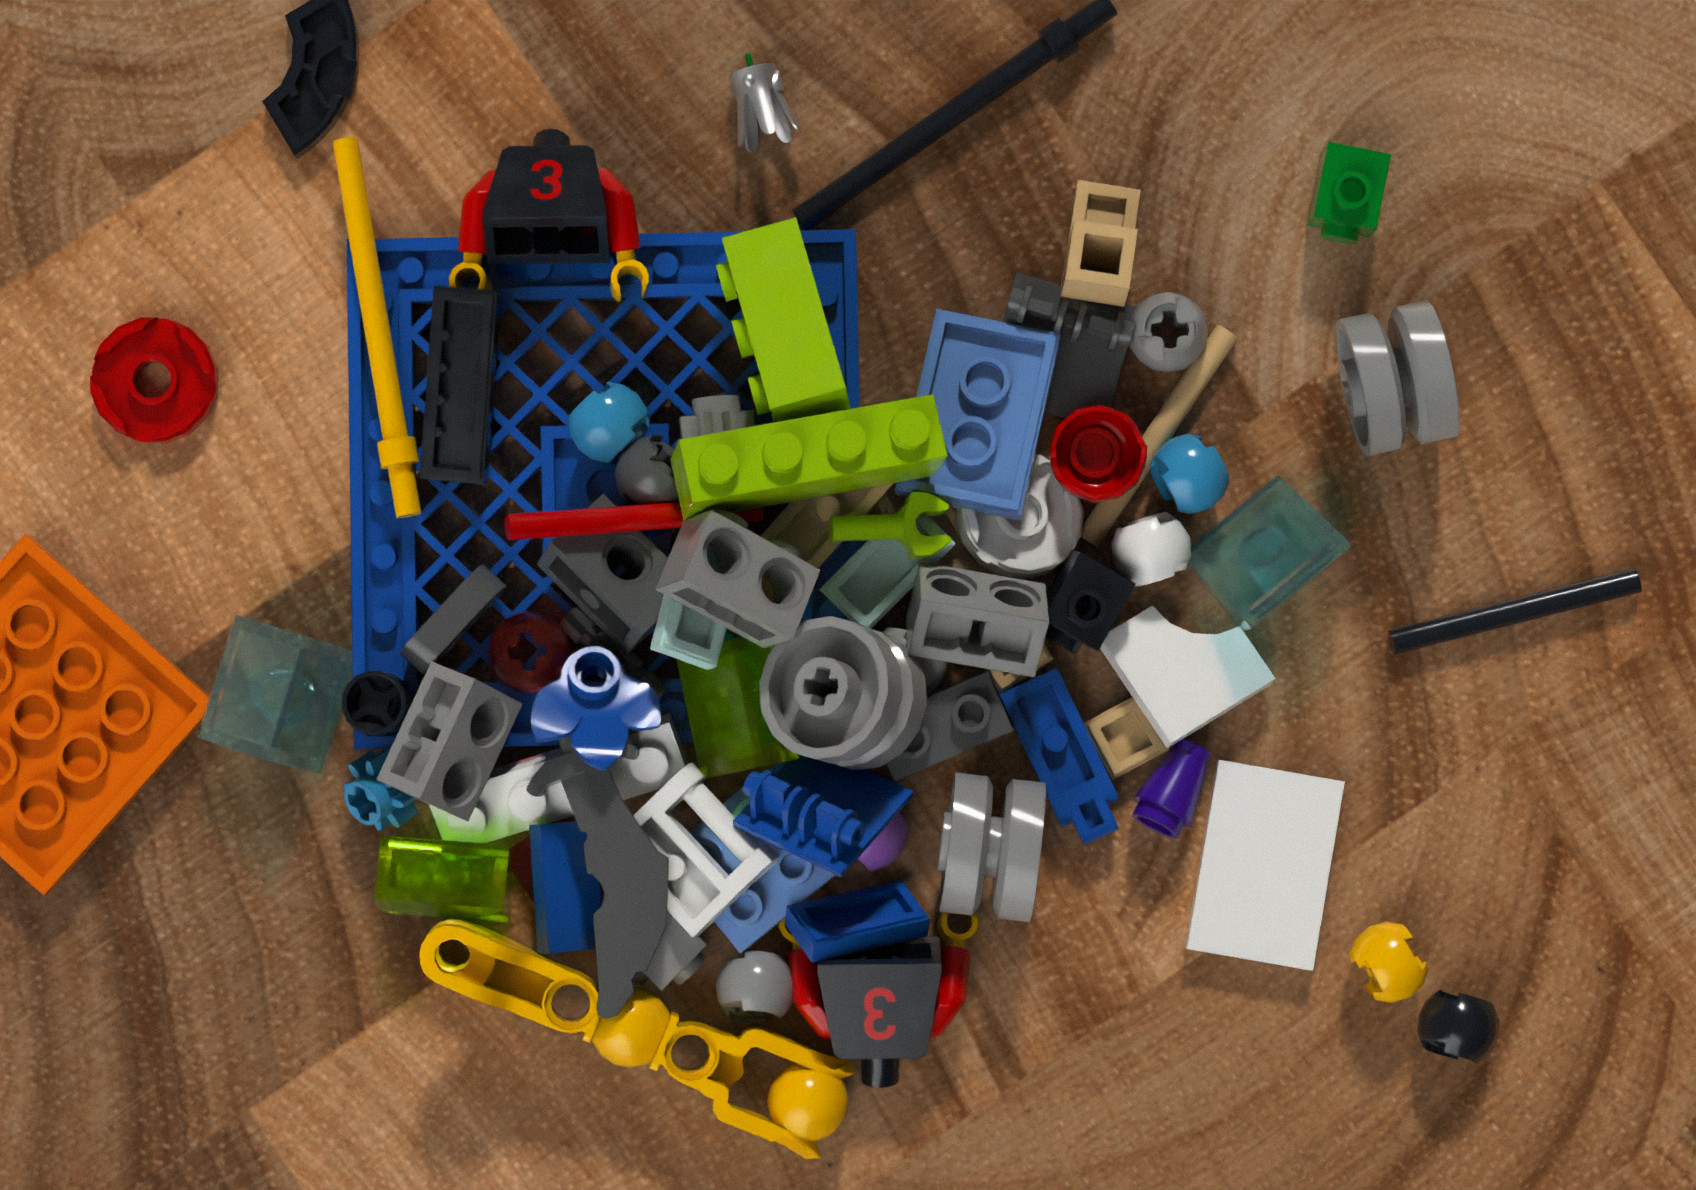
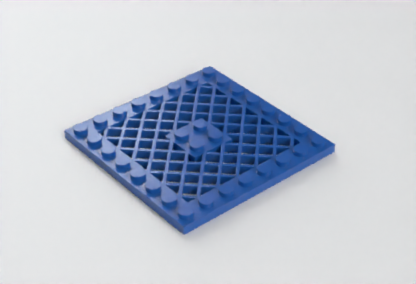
[347,229,862,750]

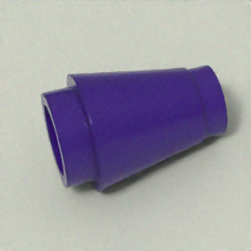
[1132,739,1211,838]

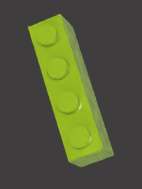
[670,394,948,521]

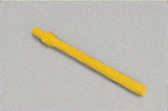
[332,137,421,518]

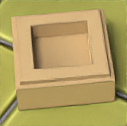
[1084,697,1169,780]

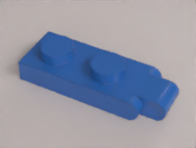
[998,668,1120,845]

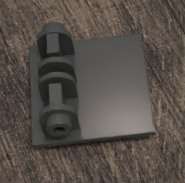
[1003,273,1136,418]

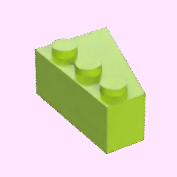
[716,217,850,423]

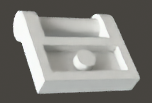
[634,762,780,938]

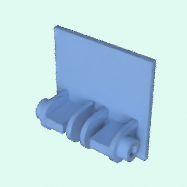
[689,787,835,954]

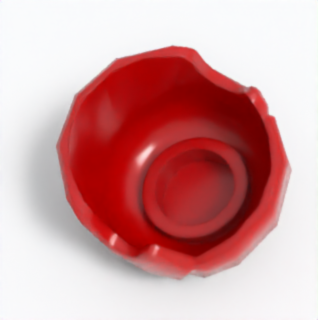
[1048,405,1147,503]

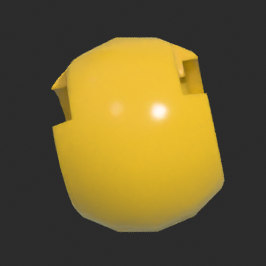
[1349,921,1429,1003]

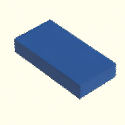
[529,821,602,954]
[785,880,930,963]

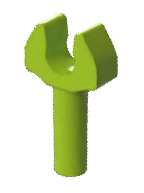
[829,492,952,560]

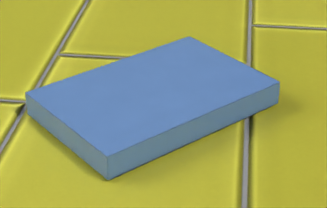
[895,309,1061,521]

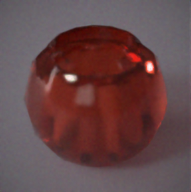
[488,611,570,693]

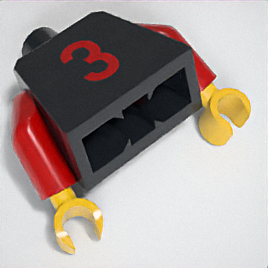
[449,129,649,302]
[779,912,979,1088]

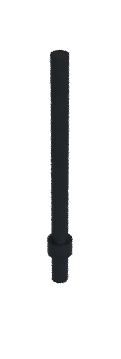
[792,0,1118,230]

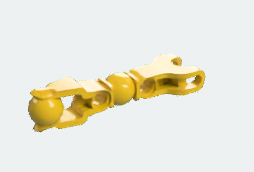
[419,917,857,1159]

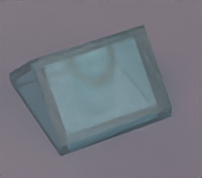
[1187,475,1351,631]
[197,615,353,774]

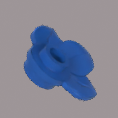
[531,646,661,771]

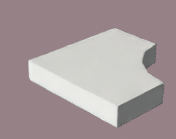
[1100,605,1276,749]

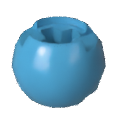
[568,382,650,463]
[1150,433,1230,514]

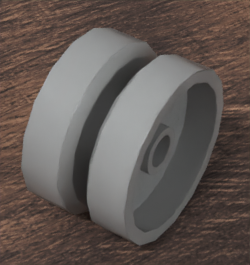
[1335,300,1460,457]
[759,616,927,771]
[937,772,1046,922]

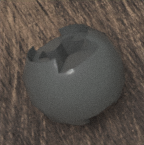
[614,434,679,505]

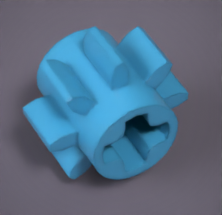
[344,748,419,831]

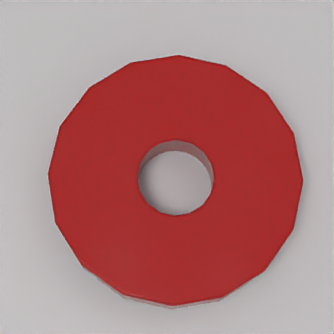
[90,317,218,444]

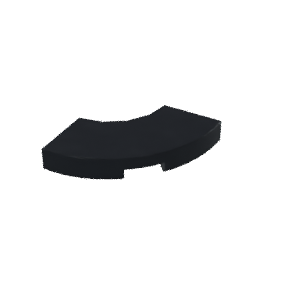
[262,0,359,159]

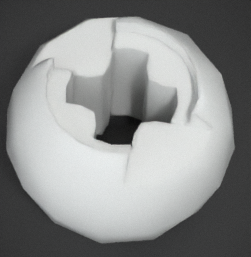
[1111,512,1191,586]

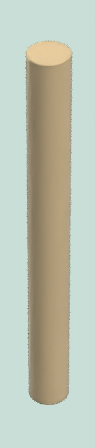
[1080,325,1238,549]

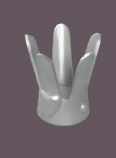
[728,53,803,153]

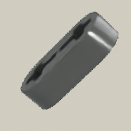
[400,564,507,676]

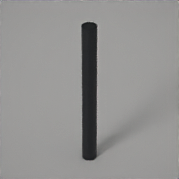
[1388,568,1642,655]

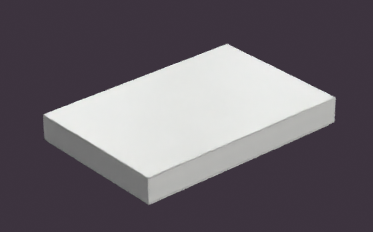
[1185,760,1345,971]

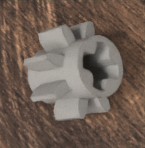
[679,395,756,439]

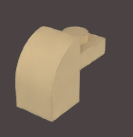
[1060,180,1141,307]

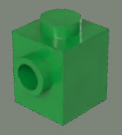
[1306,142,1391,244]

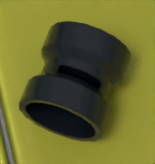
[342,671,413,735]

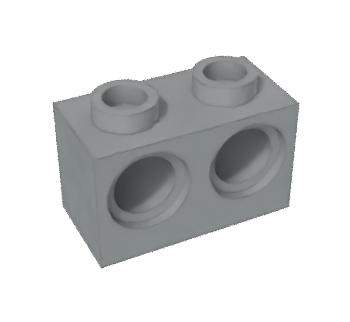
[655,509,820,648]
[906,561,1049,677]
[376,661,522,822]

